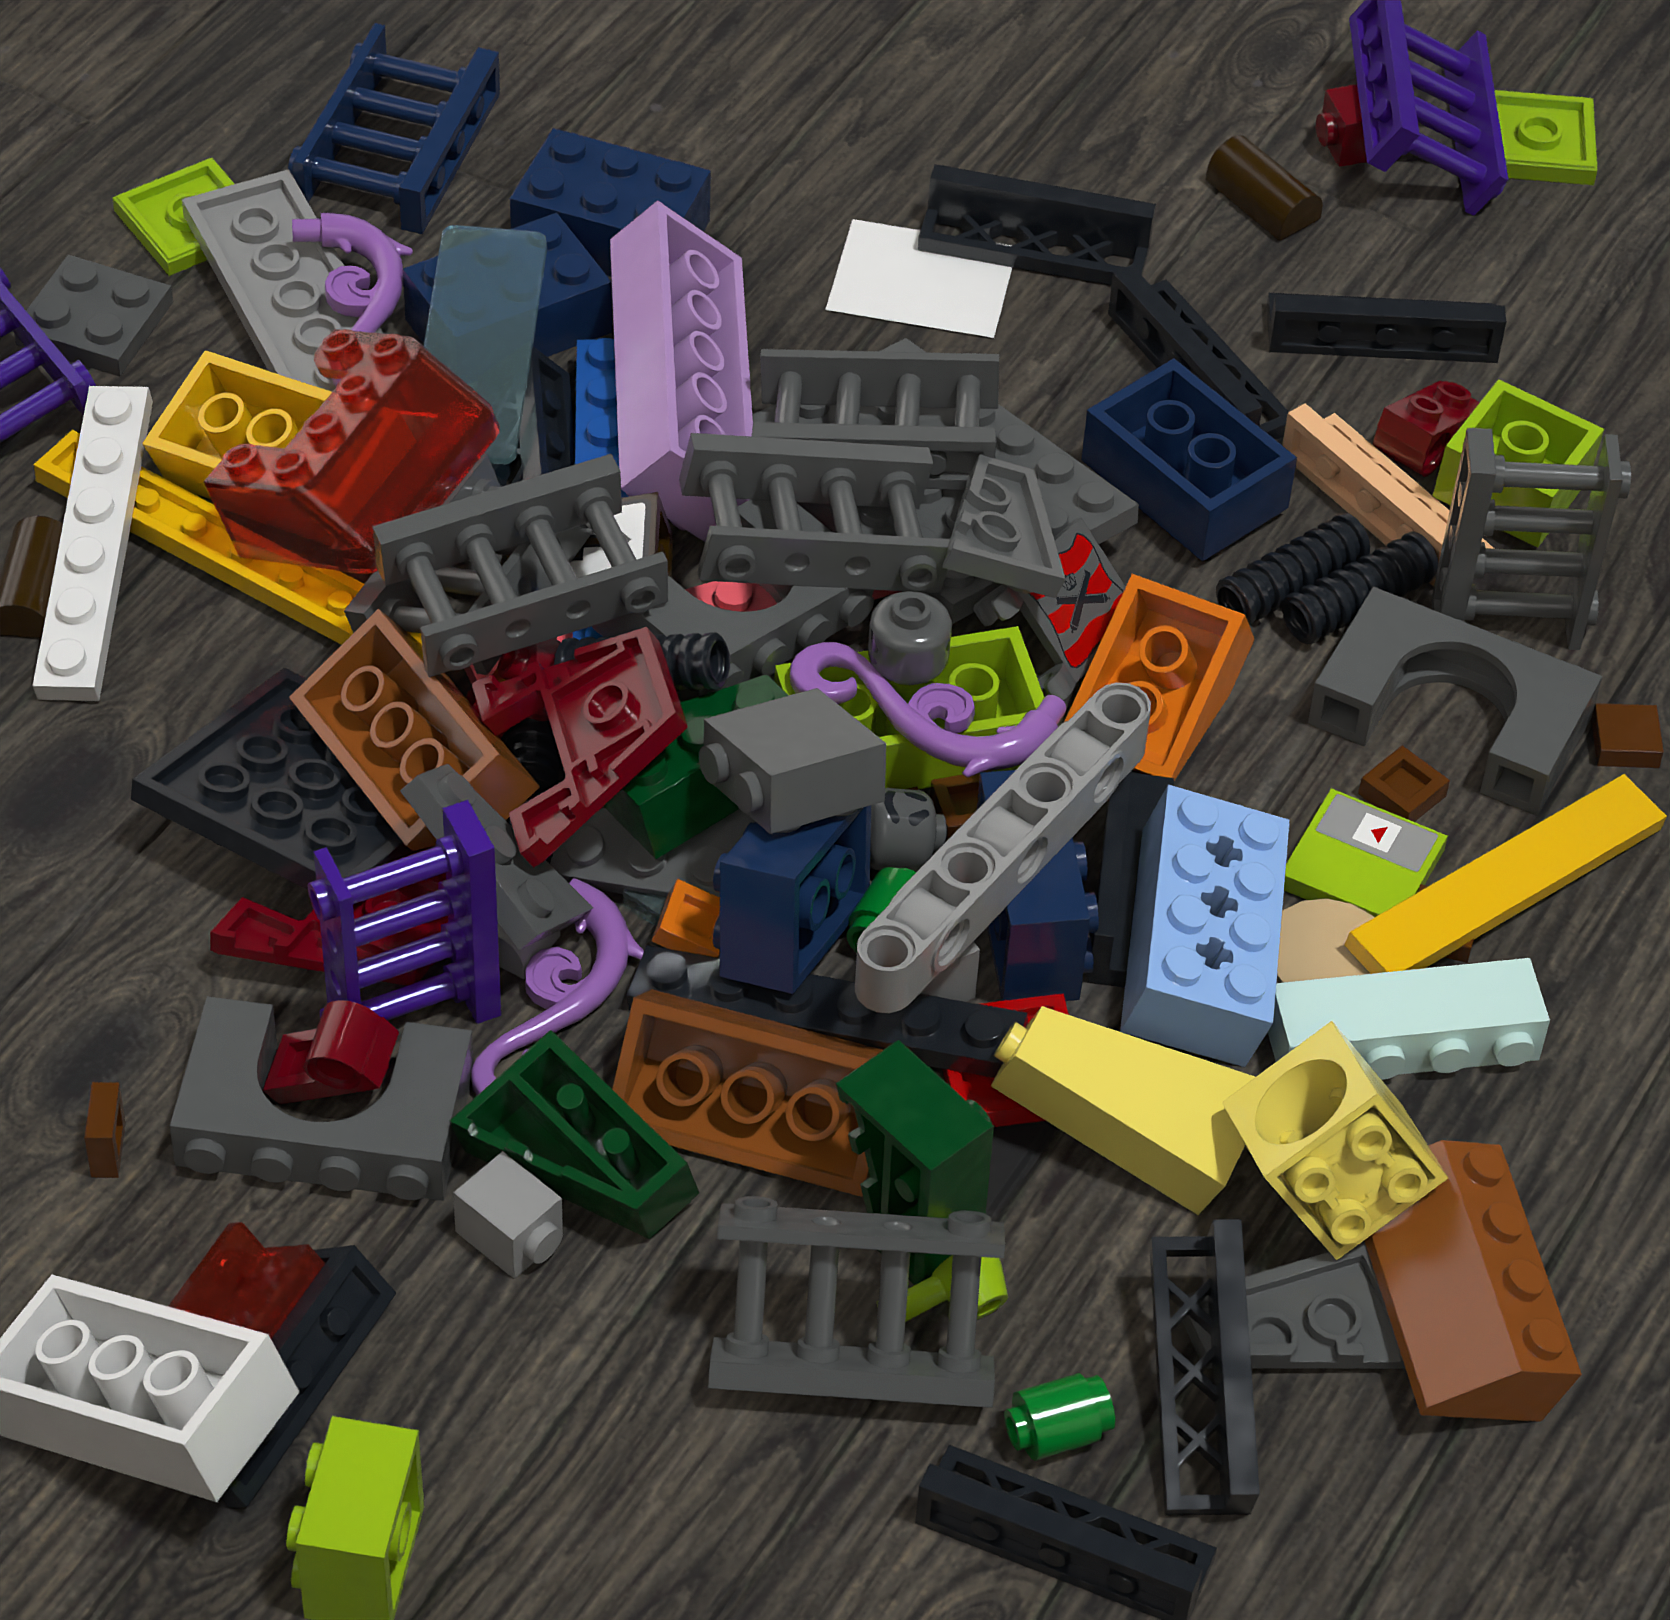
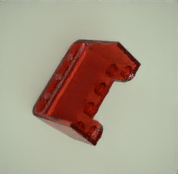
[203,329,500,574]

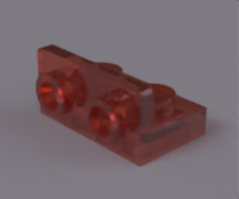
[168,1222,325,1339]

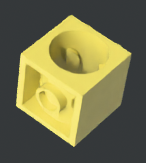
[1222,1021,1448,1260]

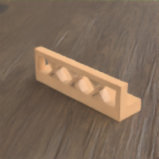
[1282,403,1494,586]

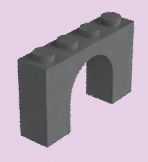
[591,500,874,702]
[1308,587,1603,816]
[170,996,474,1201]

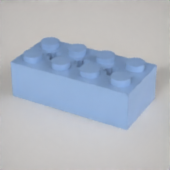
[1120,785,1290,1067]

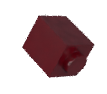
[1316,84,1367,167]

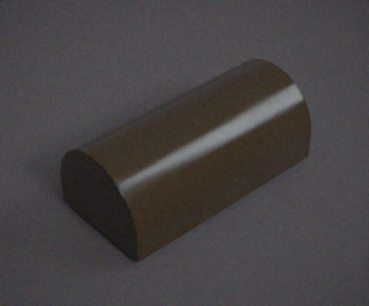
[1206,135,1323,241]
[0,516,63,638]

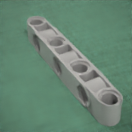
[855,683,1151,1013]

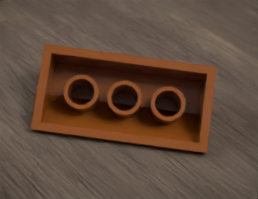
[289,608,540,851]
[612,989,883,1197]
[1364,1140,1582,1421]

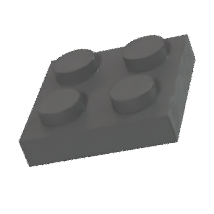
[14,255,173,376]

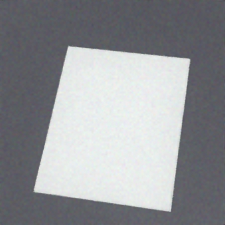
[826,219,1012,338]

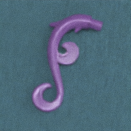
[292,213,413,402]
[790,642,1066,777]
[471,878,644,1096]

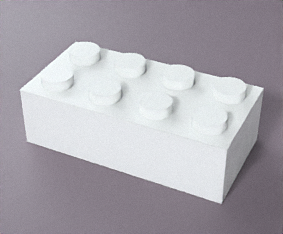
[0,1275,299,1502]

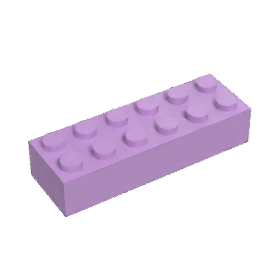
[610,201,753,542]

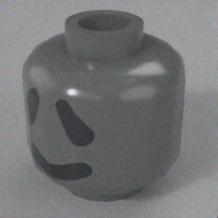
[868,591,952,686]
[870,788,946,872]

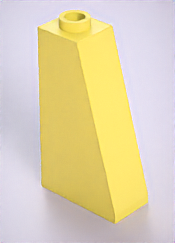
[991,1006,1255,1215]

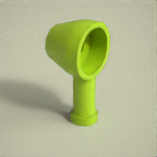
[876,1255,1008,1322]

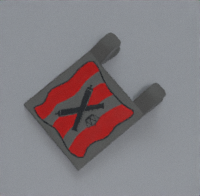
[973,517,1126,700]

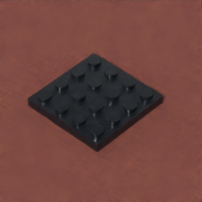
[131,667,415,890]

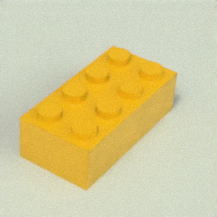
[142,350,422,551]

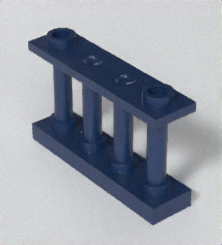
[288,23,500,234]

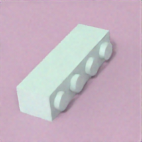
[1268,958,1550,1080]

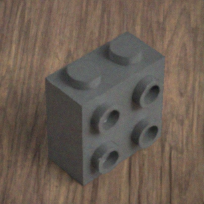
[699,688,886,834]

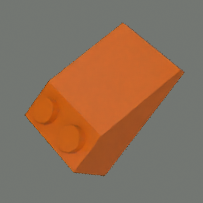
[1064,574,1255,781]

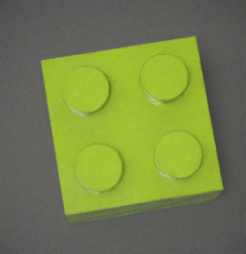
[1432,379,1604,548]
[287,1416,424,1620]

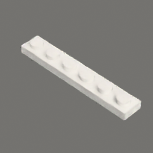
[33,386,153,701]

